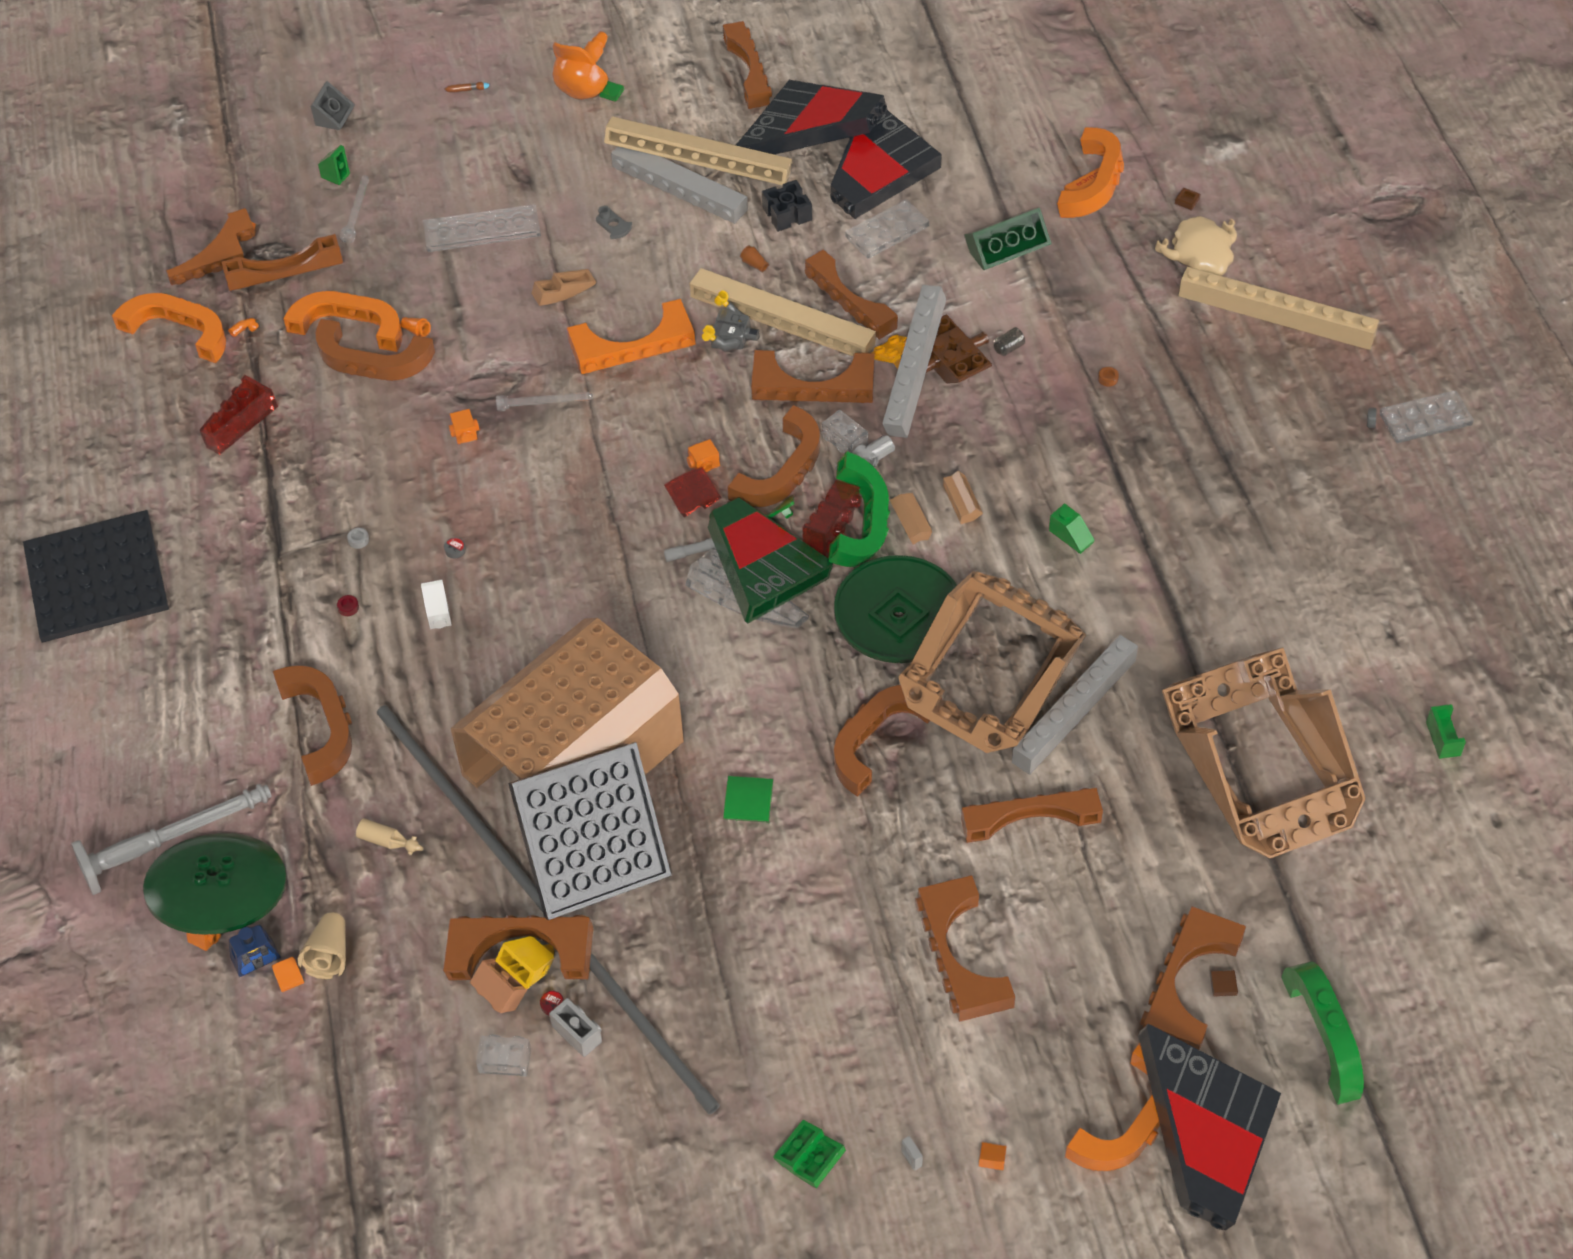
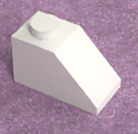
[421,580,451,629]

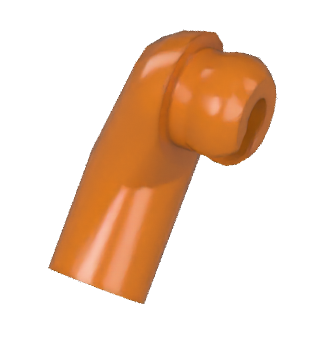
[228,318,259,337]

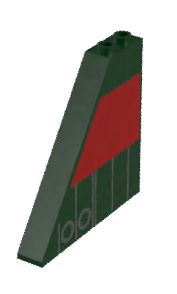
[708,498,833,624]

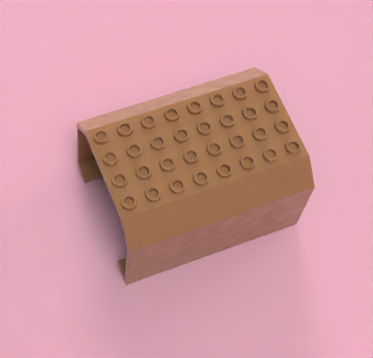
[451,618,684,788]

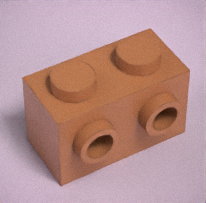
[470,958,528,1013]

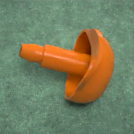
[552,31,609,100]

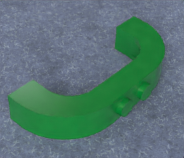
[829,451,890,567]
[1281,961,1364,1105]

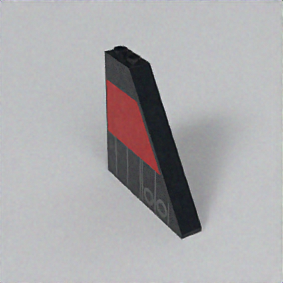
[735,80,887,155]
[830,110,942,219]
[1138,1024,1281,1231]

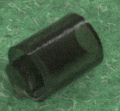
[994,327,1025,356]

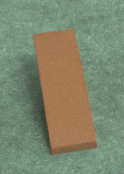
[531,269,596,306]

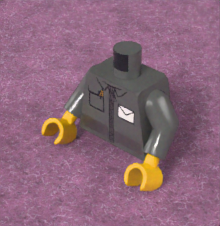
[702,290,759,351]

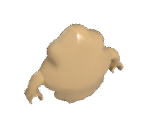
[1155,216,1237,276]

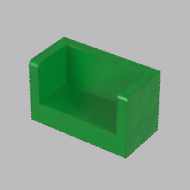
[1426,704,1466,759]

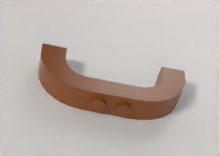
[315,319,435,381]
[728,405,820,507]
[273,666,352,786]
[834,685,942,797]

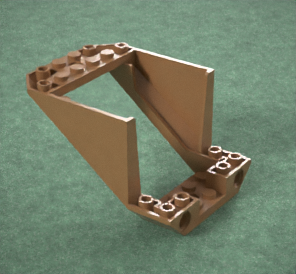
[898,571,1086,753]
[1162,647,1366,858]

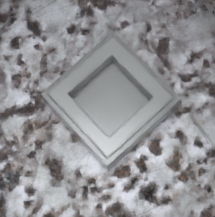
[901,1136,923,1170]

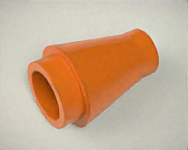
[400,317,431,337]

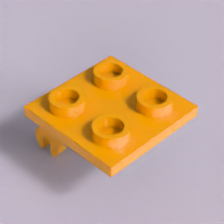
[871,335,907,369]

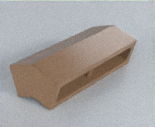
[943,471,983,524]
[890,493,932,545]

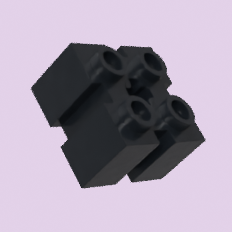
[762,180,812,232]

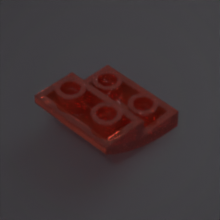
[664,467,721,518]

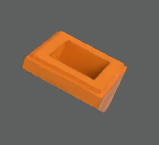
[272,957,304,992]
[979,1142,1007,1170]

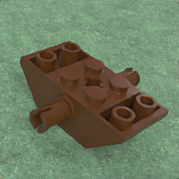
[926,314,992,384]

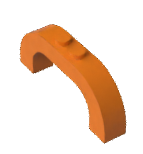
[1057,127,1124,218]
[283,291,402,352]
[112,293,226,363]
[1065,1043,1160,1171]

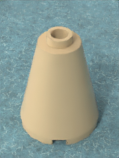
[298,912,346,979]

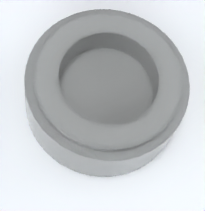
[347,528,369,549]

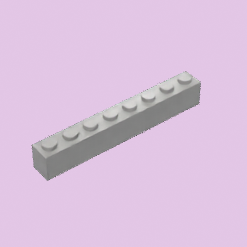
[611,146,748,224]
[882,285,946,438]
[1012,635,1138,775]

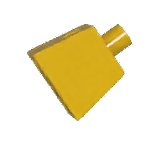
[495,936,554,989]

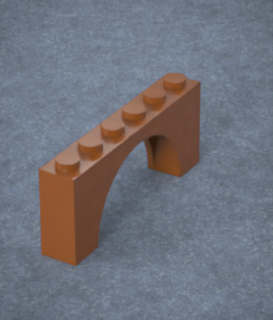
[751,350,875,403]
[915,875,1015,1022]
[1140,906,1246,1050]
[443,915,594,980]

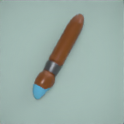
[445,82,489,92]

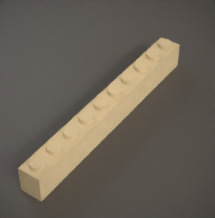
[604,116,792,185]
[1179,267,1379,350]
[690,268,876,357]

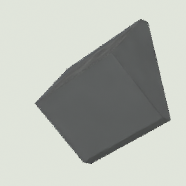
[311,81,355,130]

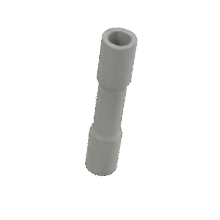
[664,538,716,562]

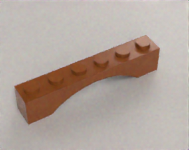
[723,21,772,109]
[222,234,343,291]
[805,249,898,340]
[961,788,1103,843]

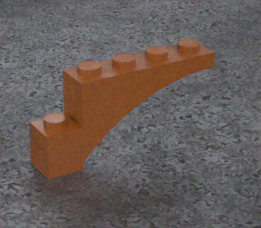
[166,208,255,286]

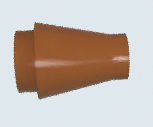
[740,245,769,272]

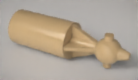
[356,818,423,855]

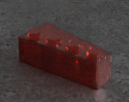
[199,375,278,455]
[802,480,862,558]

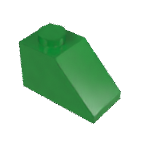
[318,145,350,185]
[1049,503,1095,554]

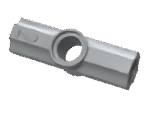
[835,435,895,471]

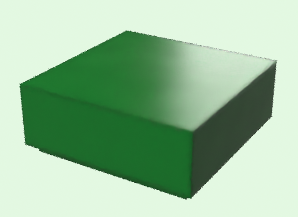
[600,81,624,102]

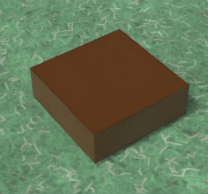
[1175,187,1201,210]
[1210,970,1238,997]

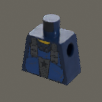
[229,925,281,978]

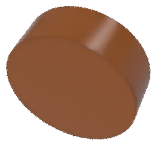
[1098,367,1119,387]

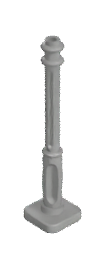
[71,784,272,895]

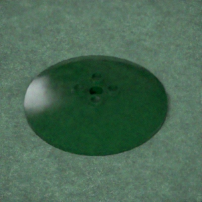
[834,555,957,663]
[143,833,286,935]

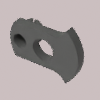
[596,206,632,239]

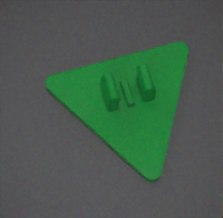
[766,495,795,519]

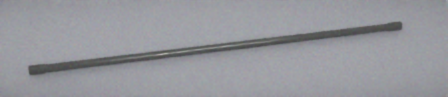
[377,705,720,1114]

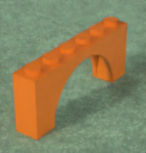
[567,299,695,374]

